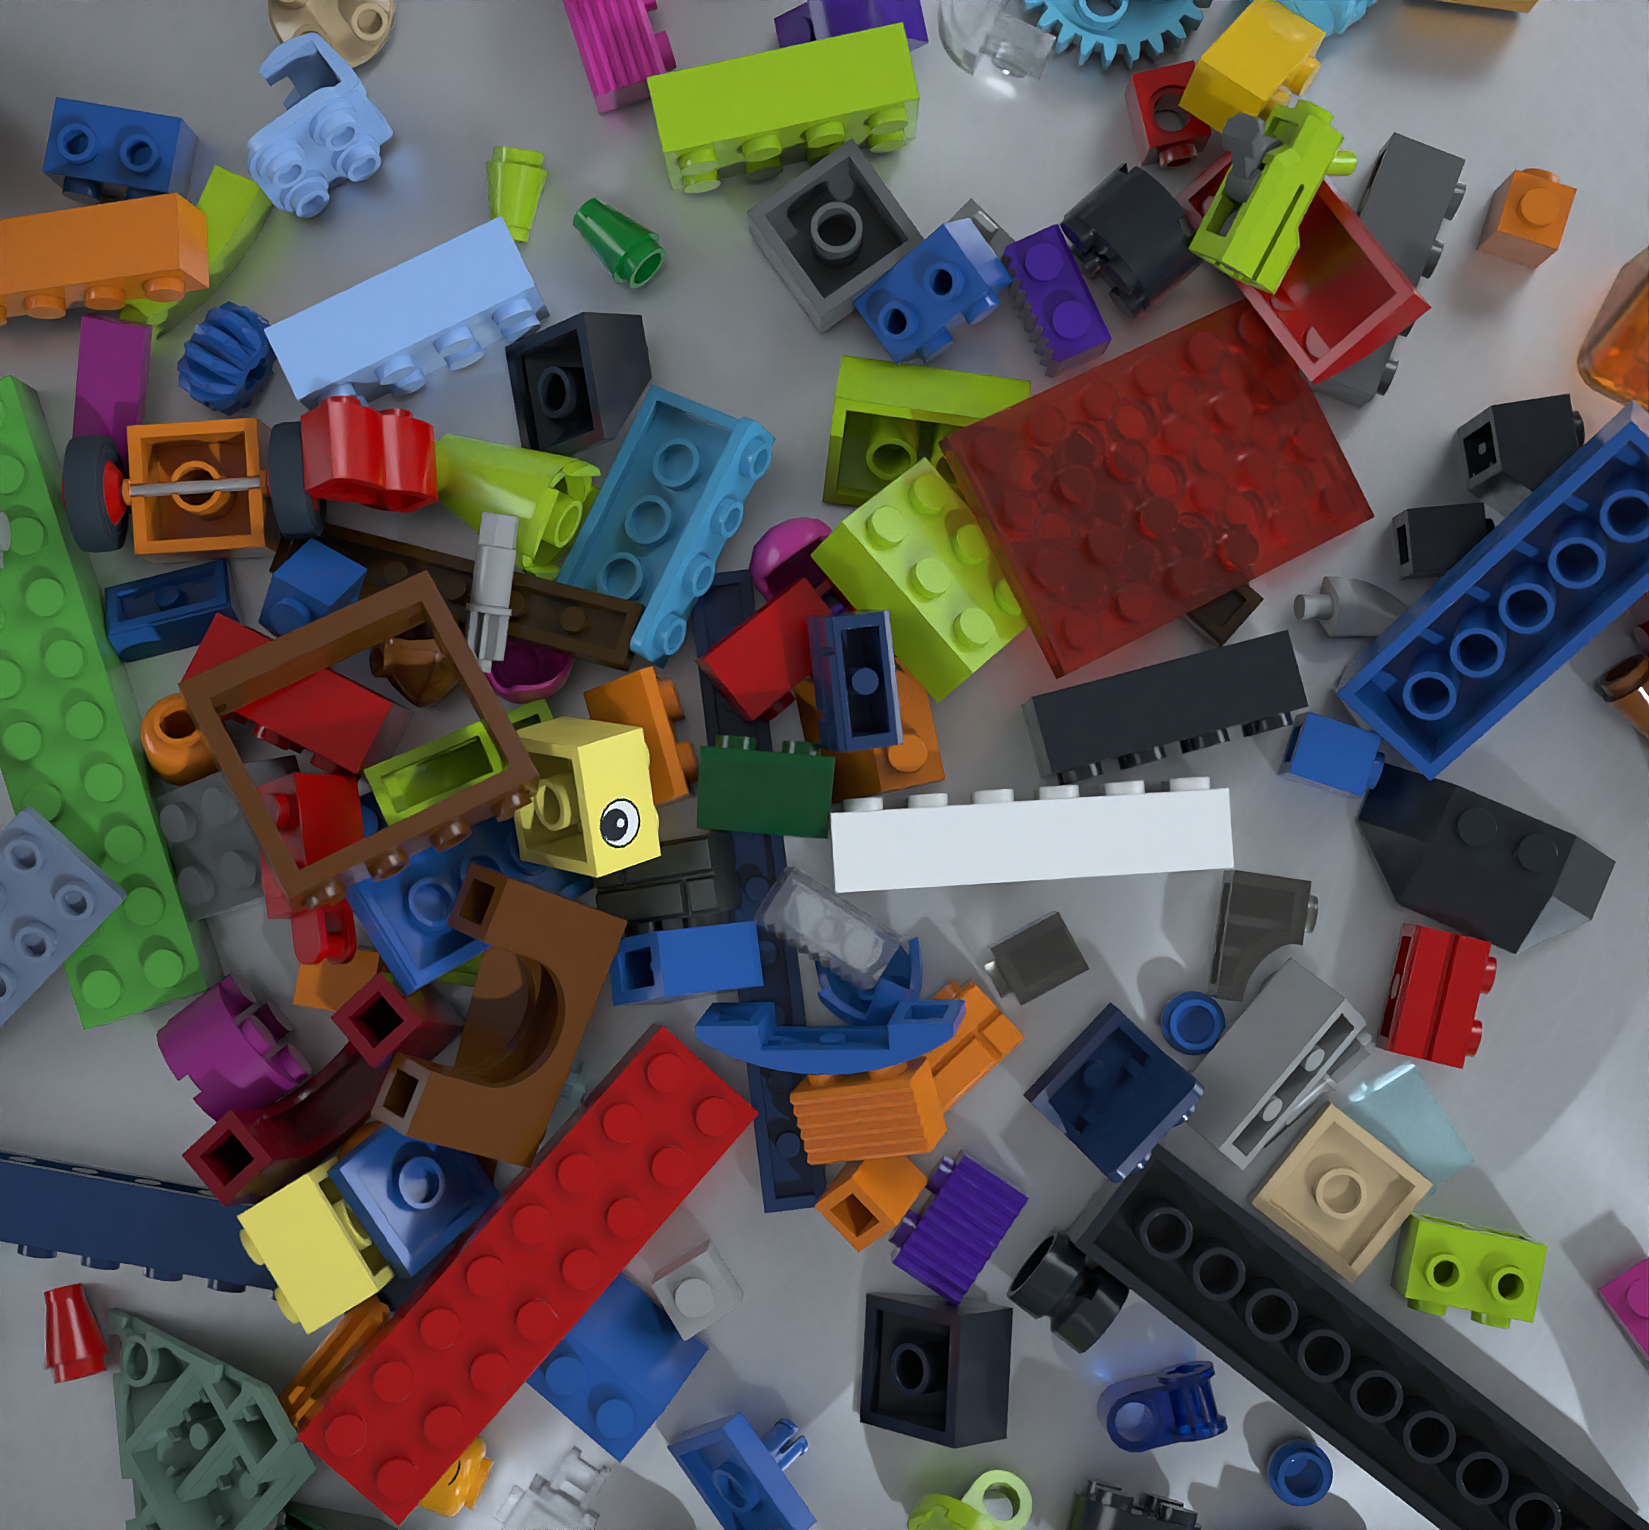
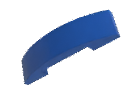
[695,1000,966,1075]

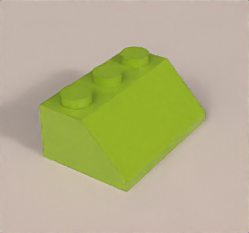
[822,355,1031,528]

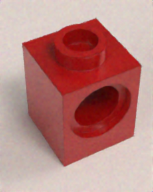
[1124,60,1212,169]

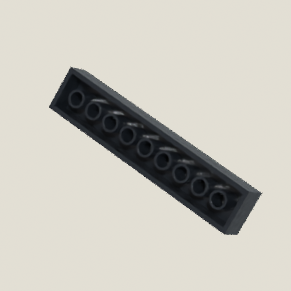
[1067,1143,1649,1530]

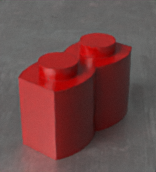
[300,396,439,513]

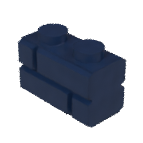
[806,609,903,753]

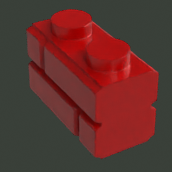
[1375,923,1497,1069]

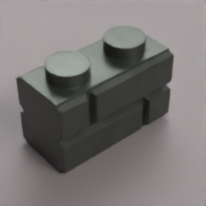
[592,832,742,938]

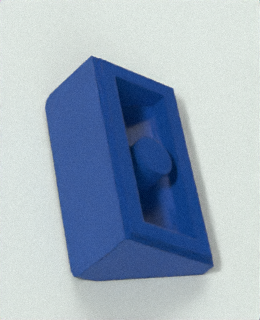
[104,559,244,662]

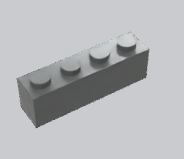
[1291,132,1467,409]

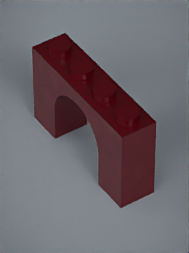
[181,971,465,1206]

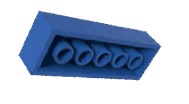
[1336,399,1649,781]

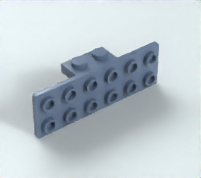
[0,807,127,1027]

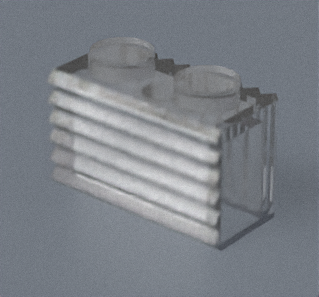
[754,867,903,989]

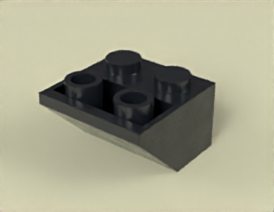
[1458,393,1585,518]

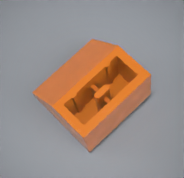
[583,666,699,808]

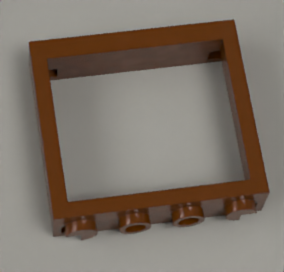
[178,570,540,914]

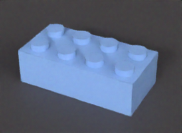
[264,216,550,411]

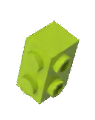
[1390,1212,1548,1329]

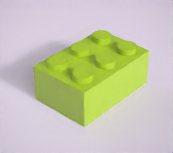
[810,457,1052,704]

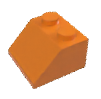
[794,657,946,805]

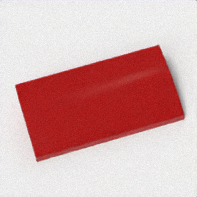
[1175,150,1432,385]

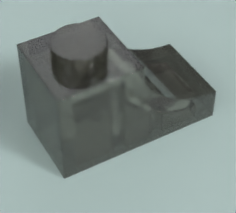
[1207,870,1318,1002]

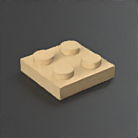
[1248,1100,1434,1285]

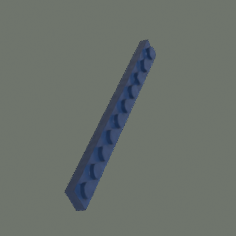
[691,569,827,1213]

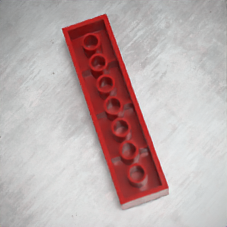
[297,1024,759,1526]

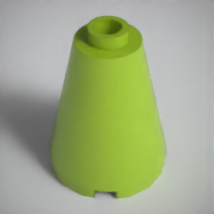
[435,434,601,580]

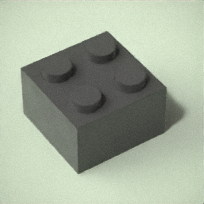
[746,138,925,334]
[154,754,301,922]

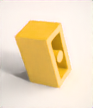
[1178,0,1326,133]

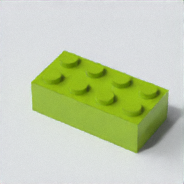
[647,22,920,193]

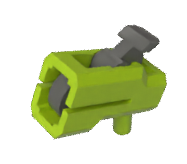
[1188,99,1357,295]

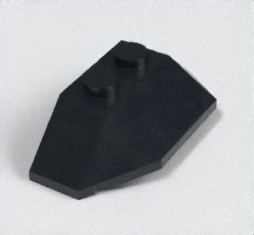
[1355,762,1616,954]

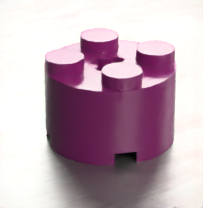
[156,972,312,1122]

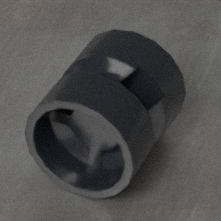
[1006,1230,1130,1354]

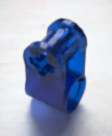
[1097,1361,1228,1453]

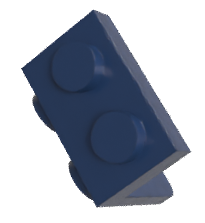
[1023,1002,1204,1183]

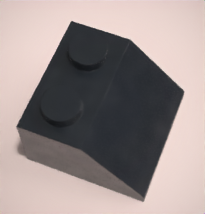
[860,1292,1013,1449]

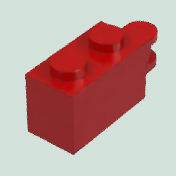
[695,575,857,723]
[256,772,365,965]

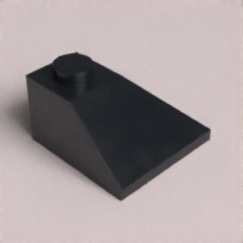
[504,312,652,457]

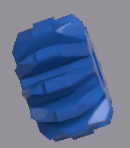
[177,301,277,416]

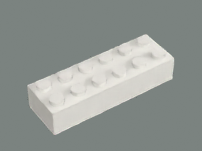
[831,777,1234,893]

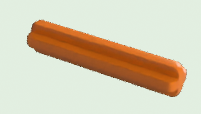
[277,1294,390,1429]

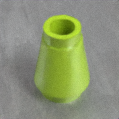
[485,146,549,243]

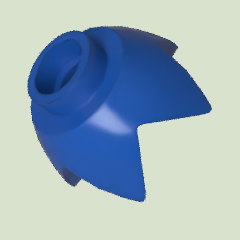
[814,922,923,1026]

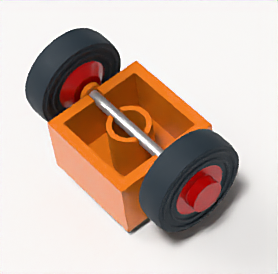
[61,417,326,564]

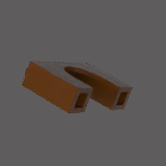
[370,862,628,1168]

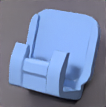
[246,32,393,218]

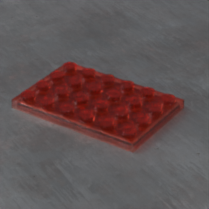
[938,297,1375,679]

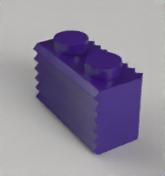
[1001,224,1112,378]
[888,1148,1029,1307]

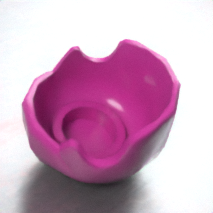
[748,517,833,602]
[483,640,575,704]

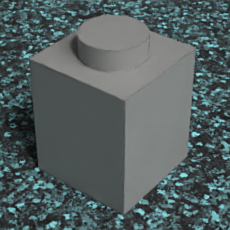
[651,1239,743,1341]

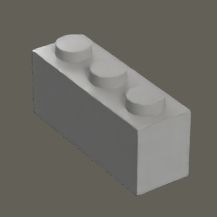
[1185,957,1368,1171]

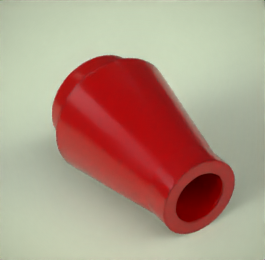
[44,1283,110,1384]

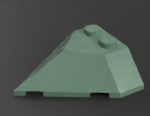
[107,1308,316,1530]

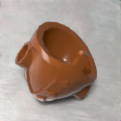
[369,614,465,708]

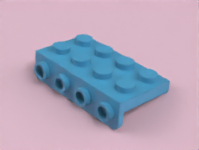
[555,385,776,669]

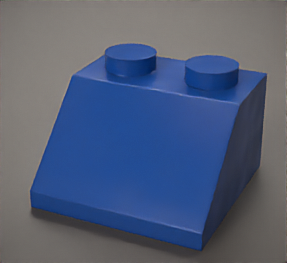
[525,1271,709,1463]

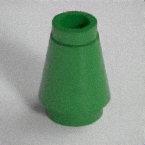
[573,197,666,289]

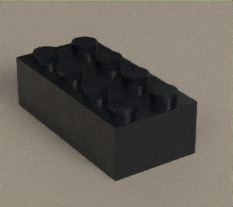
[1021,629,1309,786]

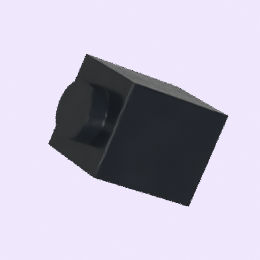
[1392,502,1495,580]

